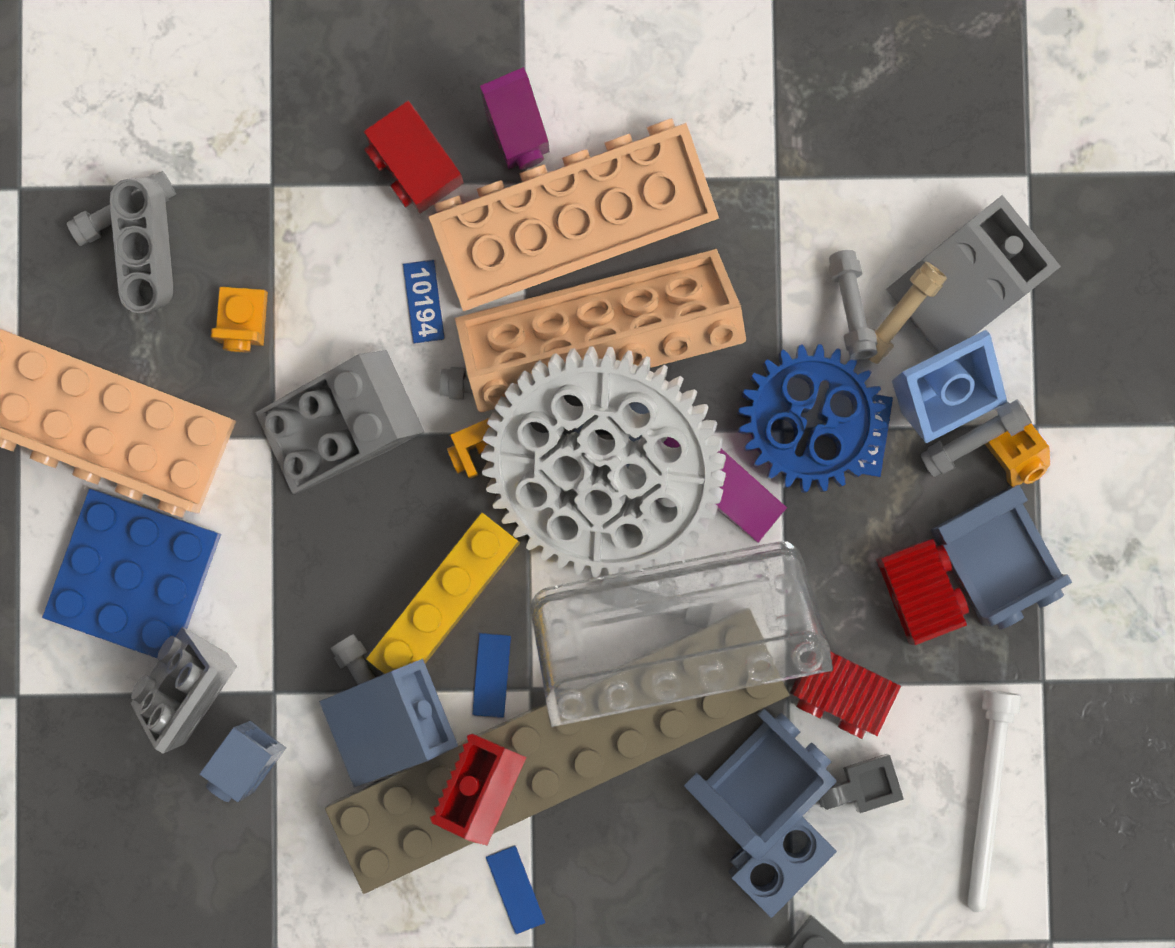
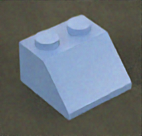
[892,330,1007,443]

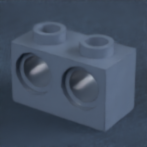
[200,721,287,802]
[728,816,837,918]

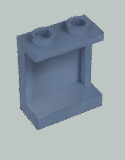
[930,485,1072,630]
[319,658,458,787]
[684,708,837,861]

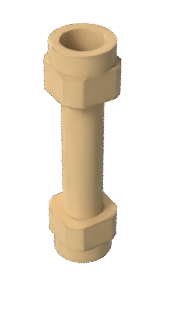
[869,261,947,364]

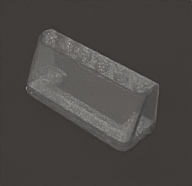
[531,541,833,727]

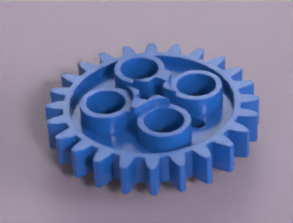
[737,344,887,493]

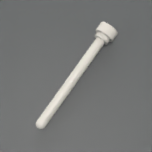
[968,690,1021,912]

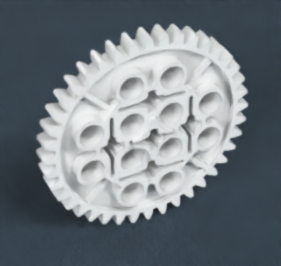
[481,346,726,579]

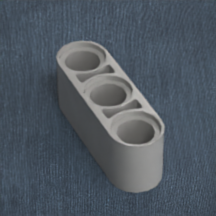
[110,178,173,314]

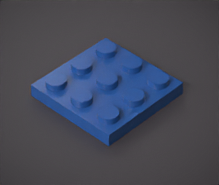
[42,488,221,659]

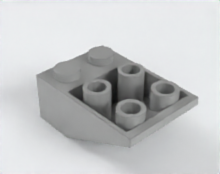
[886,195,1061,354]
[255,350,424,494]
[130,627,237,754]

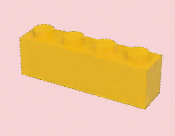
[366,513,520,674]

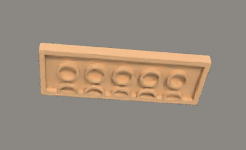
[428,118,719,311]
[455,249,746,412]
[0,329,236,518]

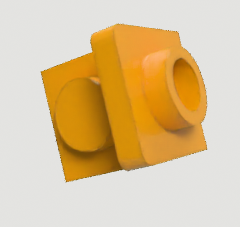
[211,287,268,353]
[447,418,491,479]
[985,424,1051,486]

